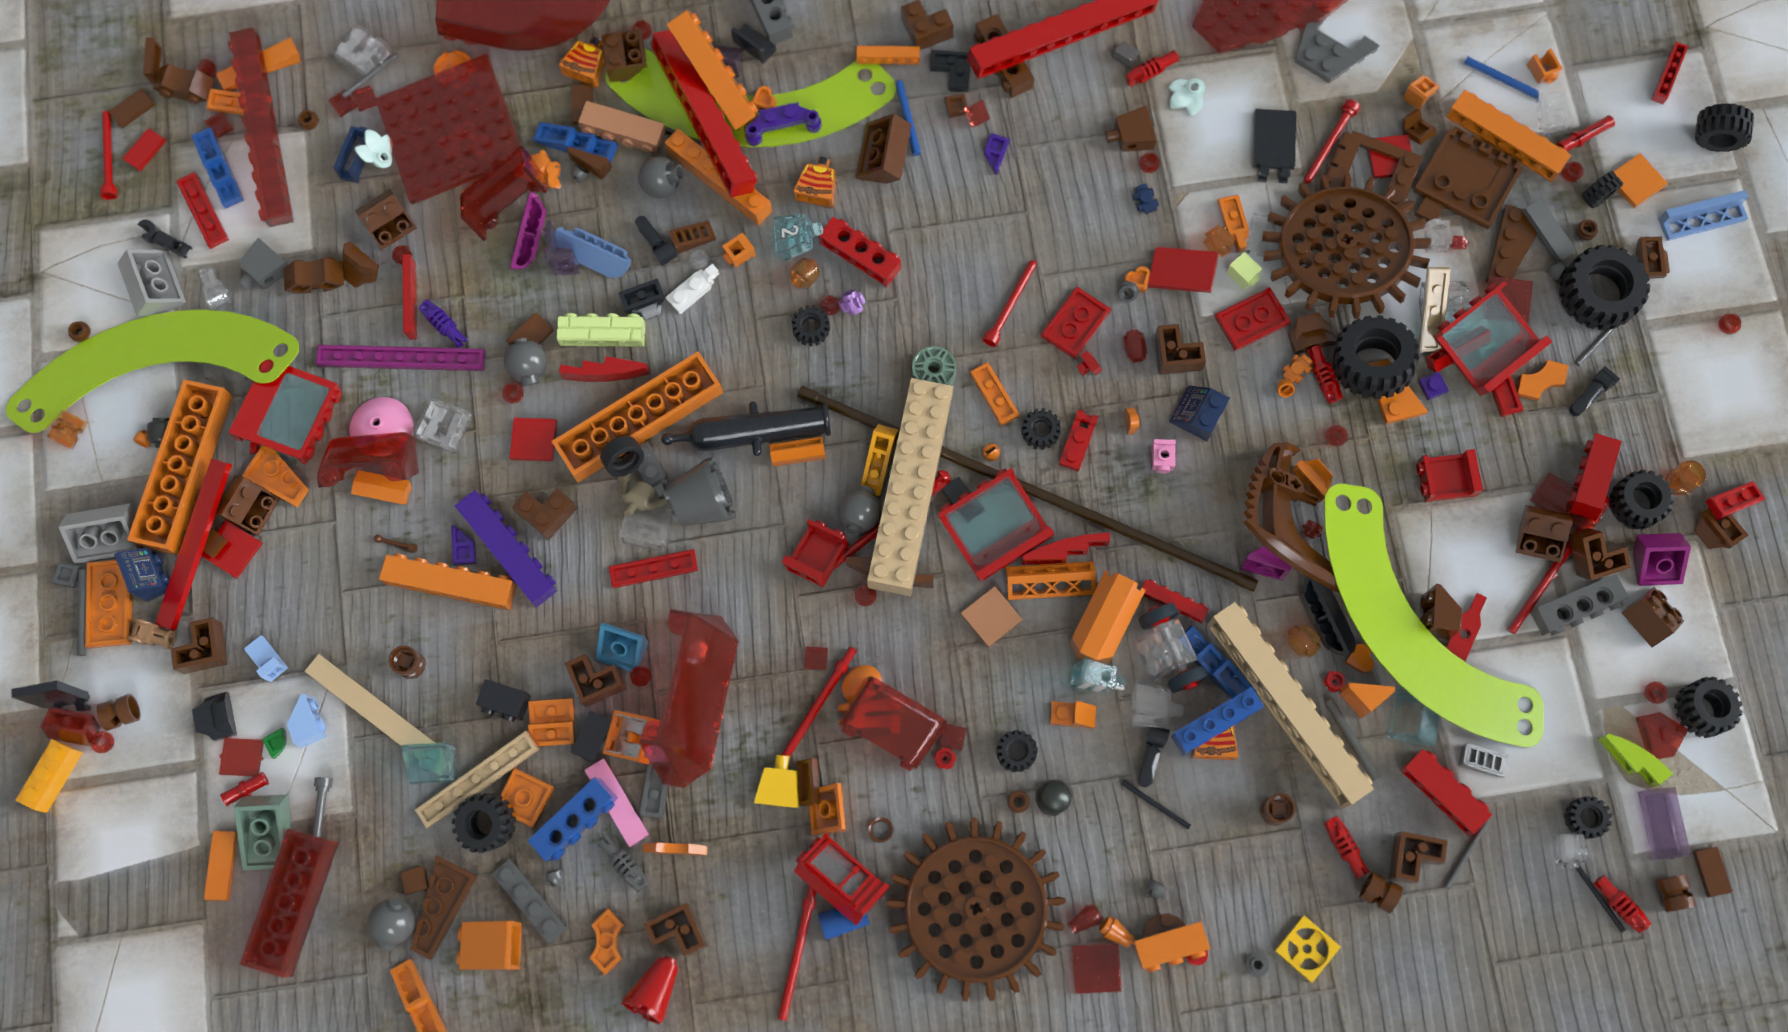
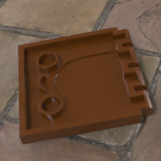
[1413,126,1523,230]

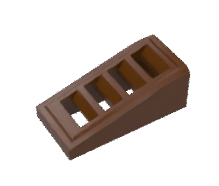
[567,147,612,179]
[669,221,716,254]

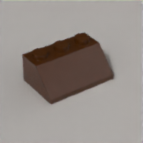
[856,113,911,184]

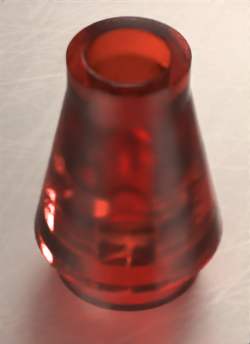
[1068,903,1103,934]

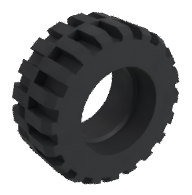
[1559,245,1651,330]
[1332,315,1420,399]

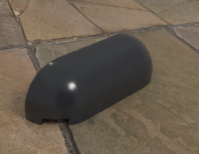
[1301,577,1356,656]

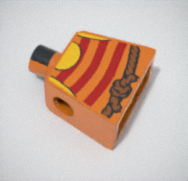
[559,37,605,89]
[794,157,836,208]
[1192,708,1238,760]

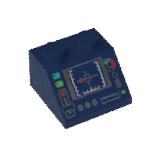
[1169,386,1230,441]
[114,548,170,602]

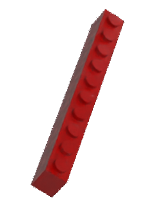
[967,0,1159,79]
[651,30,757,198]

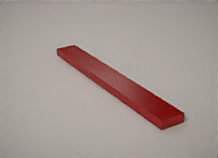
[155,458,232,631]

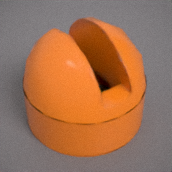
[1277,378,1295,397]
[133,430,152,448]
[982,443,1000,462]

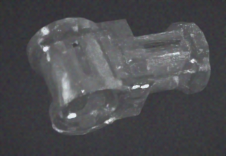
[197,267,233,310]

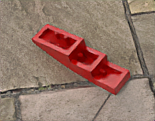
[559,356,650,382]
[1022,532,1110,565]

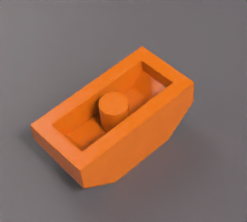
[1292,459,1333,503]

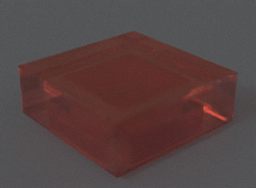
[352,85,379,112]
[328,89,358,118]
[204,111,233,139]
[805,646,828,671]

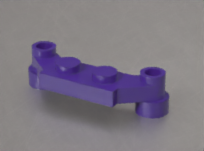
[745,102,822,146]

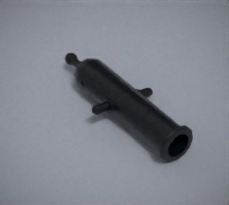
[661,401,831,456]

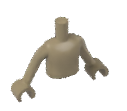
[617,474,671,517]

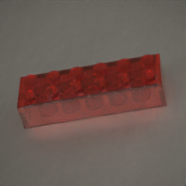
[239,828,339,978]

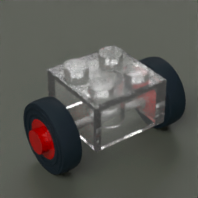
[1133,603,1208,693]

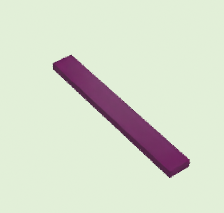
[315,345,486,371]

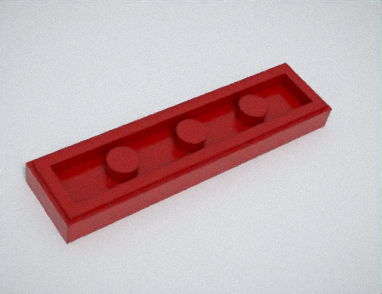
[176,172,229,249]
[402,254,417,340]
[608,549,698,589]

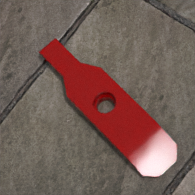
[1446,593,1487,661]

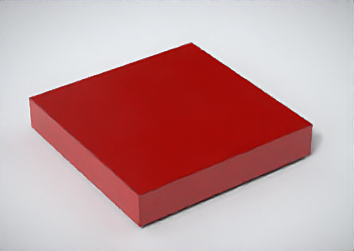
[1367,134,1412,179]
[510,417,557,462]
[202,520,263,579]

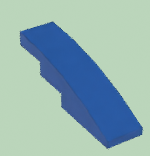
[532,122,618,163]
[192,127,244,209]
[1175,626,1257,699]

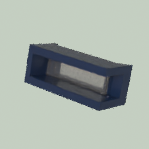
[333,126,369,184]

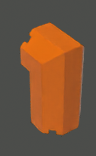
[1070,571,1145,668]

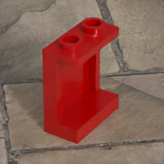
[1416,449,1483,502]
[782,519,849,588]

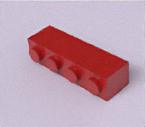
[1568,433,1622,521]
[1400,749,1493,836]

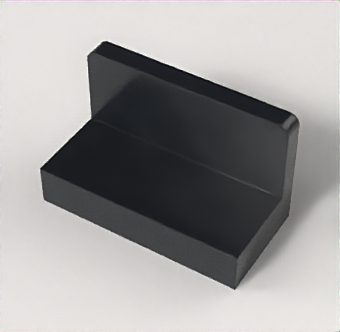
[731,24,776,64]

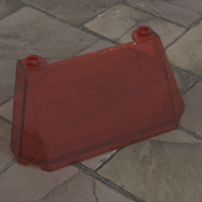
[640,609,739,788]

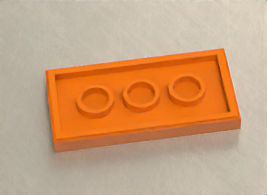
[85,560,133,649]

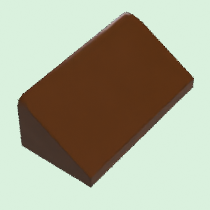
[506,312,554,346]

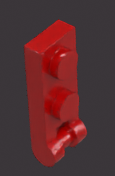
[1059,409,1099,472]

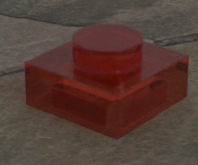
[940,723,967,751]

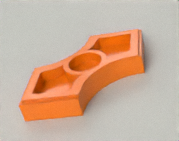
[1517,360,1569,401]
[642,842,707,855]
[590,908,625,975]

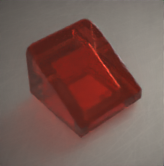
[964,99,991,127]

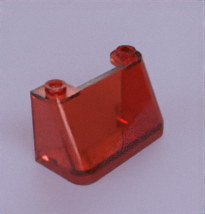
[317,432,419,488]
[838,676,947,772]

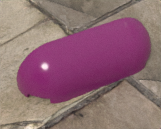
[509,192,546,270]

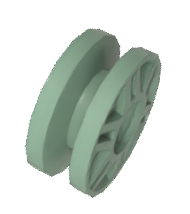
[912,346,957,386]

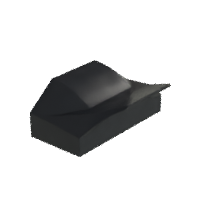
[618,278,665,321]
[192,692,237,741]

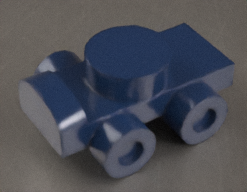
[1132,184,1159,214]

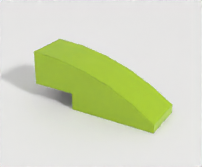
[1597,734,1673,788]

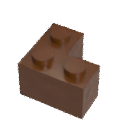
[901,0,954,51]
[1155,324,1206,375]
[512,488,578,540]
[1569,528,1631,580]
[171,617,227,674]
[565,654,627,707]
[1389,831,1448,884]
[644,903,708,957]

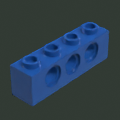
[1171,687,1264,756]
[528,777,618,861]

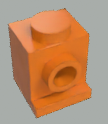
[722,232,756,268]

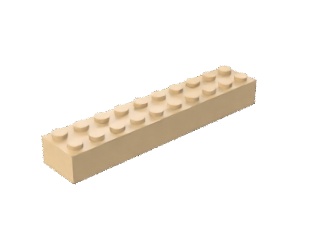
[867,378,953,596]
[1207,602,1374,809]

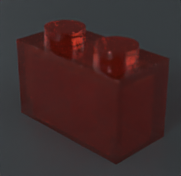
[40,707,100,747]

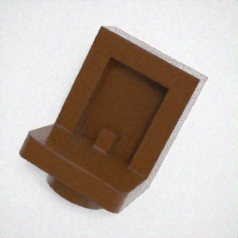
[1402,109,1436,145]

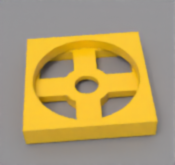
[1274,915,1341,983]

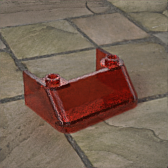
[460,146,548,241]

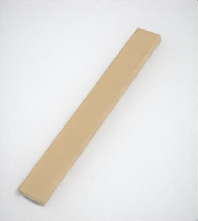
[305,654,455,776]

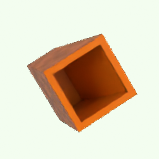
[456,921,522,970]

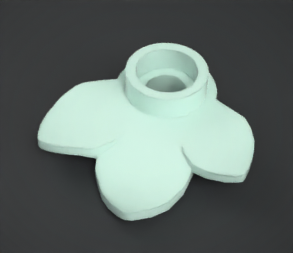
[1169,78,1205,116]
[355,130,393,169]

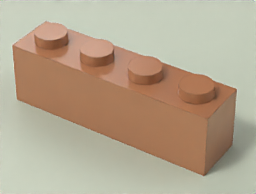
[578,101,666,154]

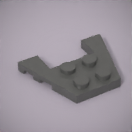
[1295,4,1380,83]

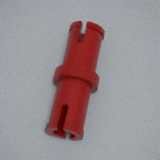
[220,772,269,806]

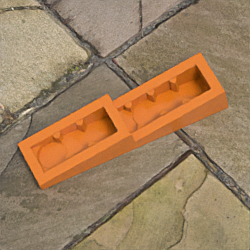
[216,37,301,91]
[390,959,447,1032]

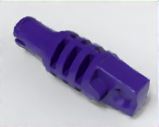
[418,299,468,348]

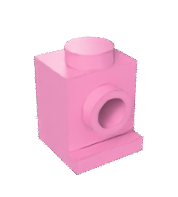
[1151,439,1176,473]

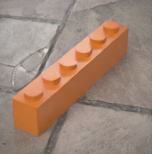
[666,10,758,130]
[1446,89,1571,183]
[664,129,772,226]
[379,553,517,610]

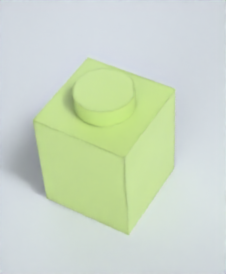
[1227,252,1262,290]

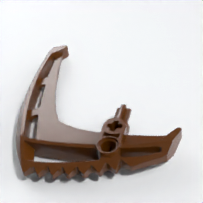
[1244,442,1340,593]

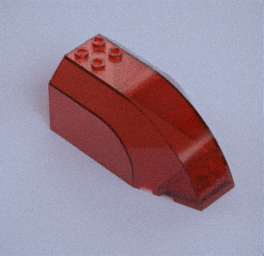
[435,0,611,51]

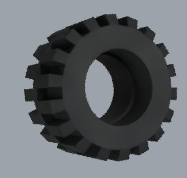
[1695,103,1754,152]
[1609,470,1675,529]
[1674,676,1743,738]
[452,793,516,853]

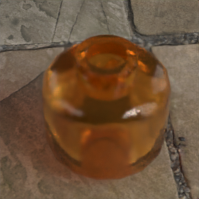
[1203,225,1235,257]
[789,257,820,289]
[1287,625,1321,658]

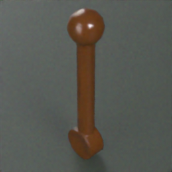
[374,535,418,553]

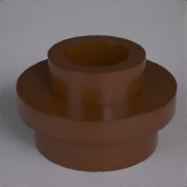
[298,110,319,130]
[1576,219,1598,240]
[68,321,91,342]
[1007,790,1030,813]

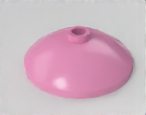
[349,397,414,459]

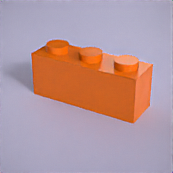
[1132,921,1210,973]

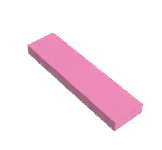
[584,758,650,848]

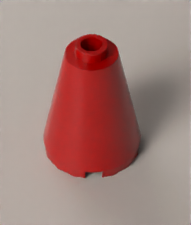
[621,955,679,1025]

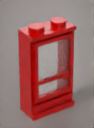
[793,833,889,926]

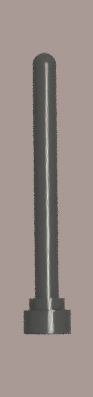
[306,777,333,887]

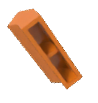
[769,436,826,467]
[351,470,412,505]

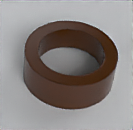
[868,817,893,843]

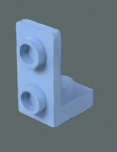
[245,636,288,682]

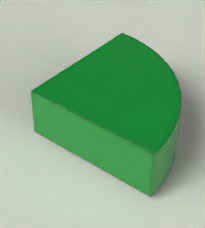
[262,728,287,759]

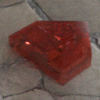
[1636,712,1688,760]

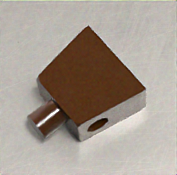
[1105,105,1157,152]

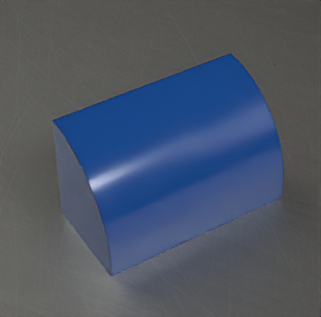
[818,908,870,940]

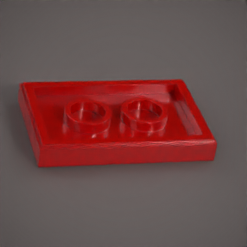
[1148,247,1219,293]
[1040,286,1111,359]
[1214,287,1291,351]

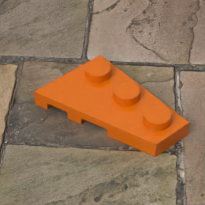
[1367,359,1428,425]
[242,446,309,508]

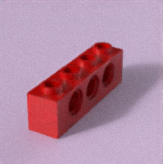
[818,216,901,287]

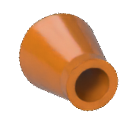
[1099,916,1135,948]

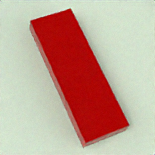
[1705,481,1765,520]

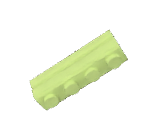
[557,313,645,347]

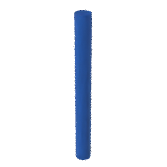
[1464,56,1542,100]
[895,80,921,156]

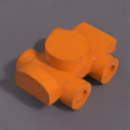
[1282,353,1313,384]

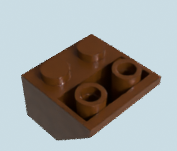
[601,28,647,83]
[355,189,417,250]
[216,475,281,536]
[1515,505,1573,563]
[1420,584,1462,640]
[1622,587,1684,648]

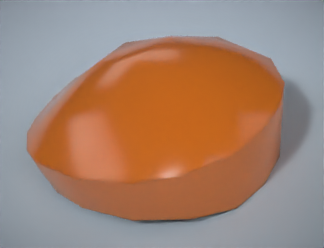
[842,665,882,702]

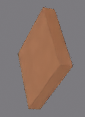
[961,586,1023,648]

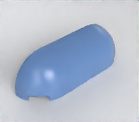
[555,227,631,278]

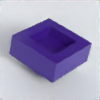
[1418,372,1449,401]

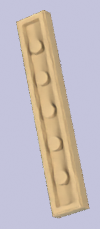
[415,731,540,829]

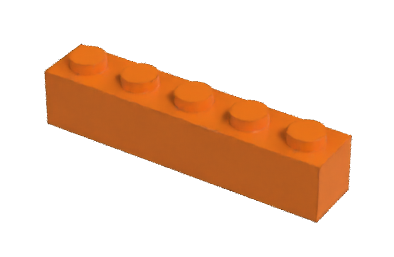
[857,46,920,65]

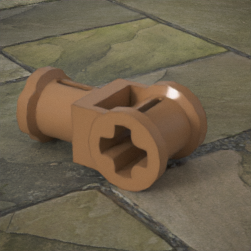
[127,618,177,649]

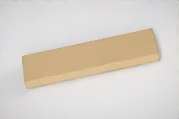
[1418,267,1451,352]

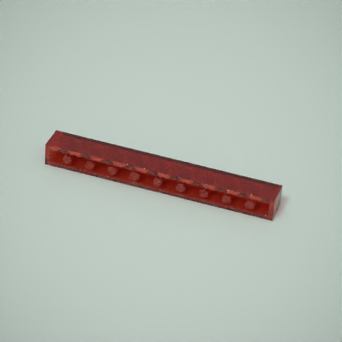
[228,27,294,227]

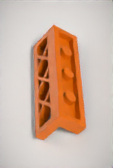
[1006,561,1096,600]

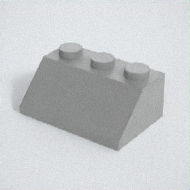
[117,249,186,316]
[59,503,140,564]

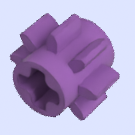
[838,289,866,315]

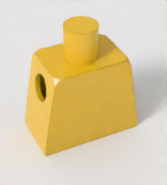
[754,755,799,808]

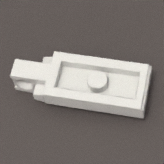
[665,264,719,314]

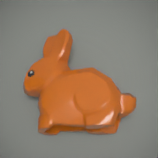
[514,150,561,190]

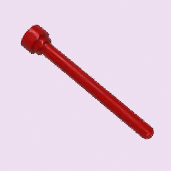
[1304,99,1360,184]
[100,110,118,200]
[982,260,1037,347]

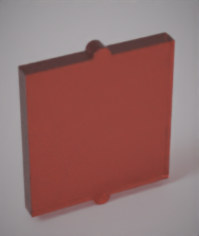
[219,738,264,777]

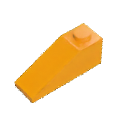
[861,424,899,496]

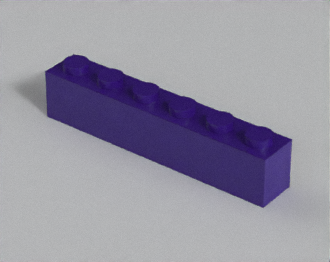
[454,490,557,607]

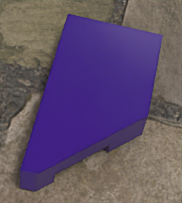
[984,133,1010,175]
[451,526,476,566]

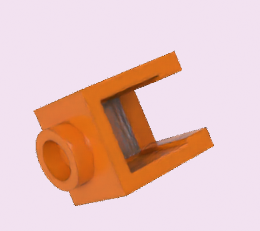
[1526,49,1563,84]

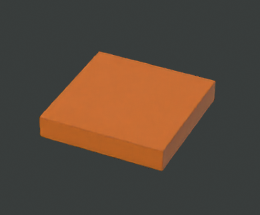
[1614,153,1668,208]
[500,768,555,829]

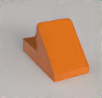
[1403,75,1440,110]
[1050,701,1096,729]

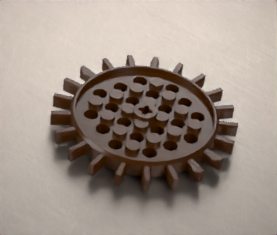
[1262,173,1432,319]
[886,818,1066,1001]

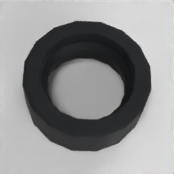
[600,436,644,477]

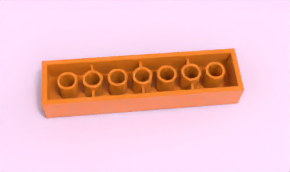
[551,351,723,483]
[127,379,233,556]

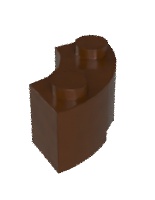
[152,63,215,104]
[284,257,344,293]

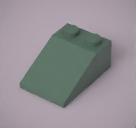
[234,794,291,870]

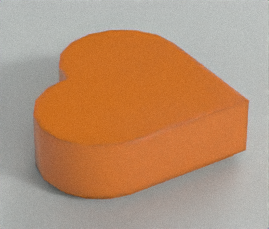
[752,86,776,110]
[1124,266,1150,293]
[1125,408,1139,435]
[1345,644,1374,673]

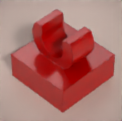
[1076,350,1103,376]

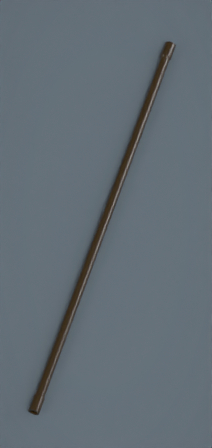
[797,385,1259,592]

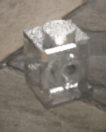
[1424,219,1452,253]

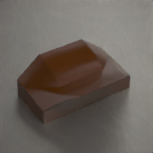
[1635,237,1670,279]
[342,241,379,288]
[1288,312,1337,355]
[1694,508,1749,549]

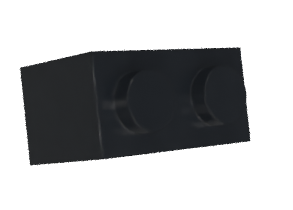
[476,679,531,722]

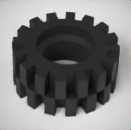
[1581,171,1624,209]
[791,305,830,346]
[1021,408,1061,450]
[996,730,1038,773]
[1564,796,1612,839]

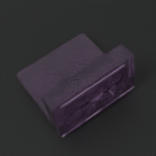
[543,221,580,276]

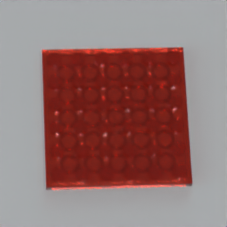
[375,53,524,205]

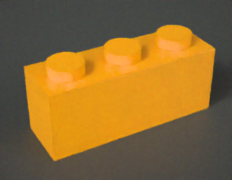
[15,739,83,813]

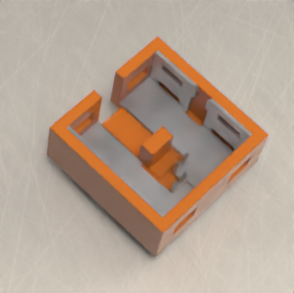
[602,710,660,765]

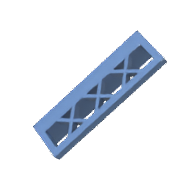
[1658,190,1749,241]

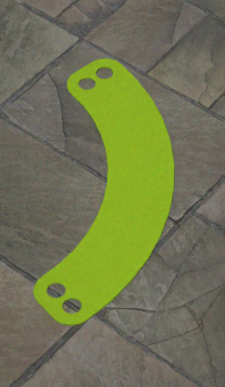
[606,48,896,147]
[6,310,299,433]
[1324,484,1544,747]

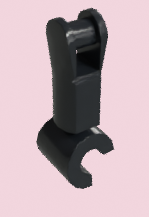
[635,216,678,266]
[137,219,193,259]
[1569,366,1620,417]
[1138,724,1170,787]

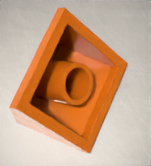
[1339,683,1395,718]
[809,783,847,836]

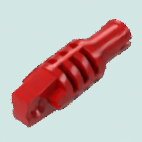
[1126,50,1179,87]
[1307,345,1343,404]
[1323,816,1370,879]
[1593,875,1651,933]

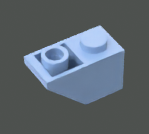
[287,693,327,748]

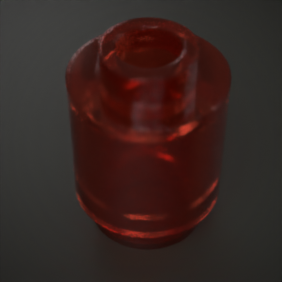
[1123,330,1148,363]

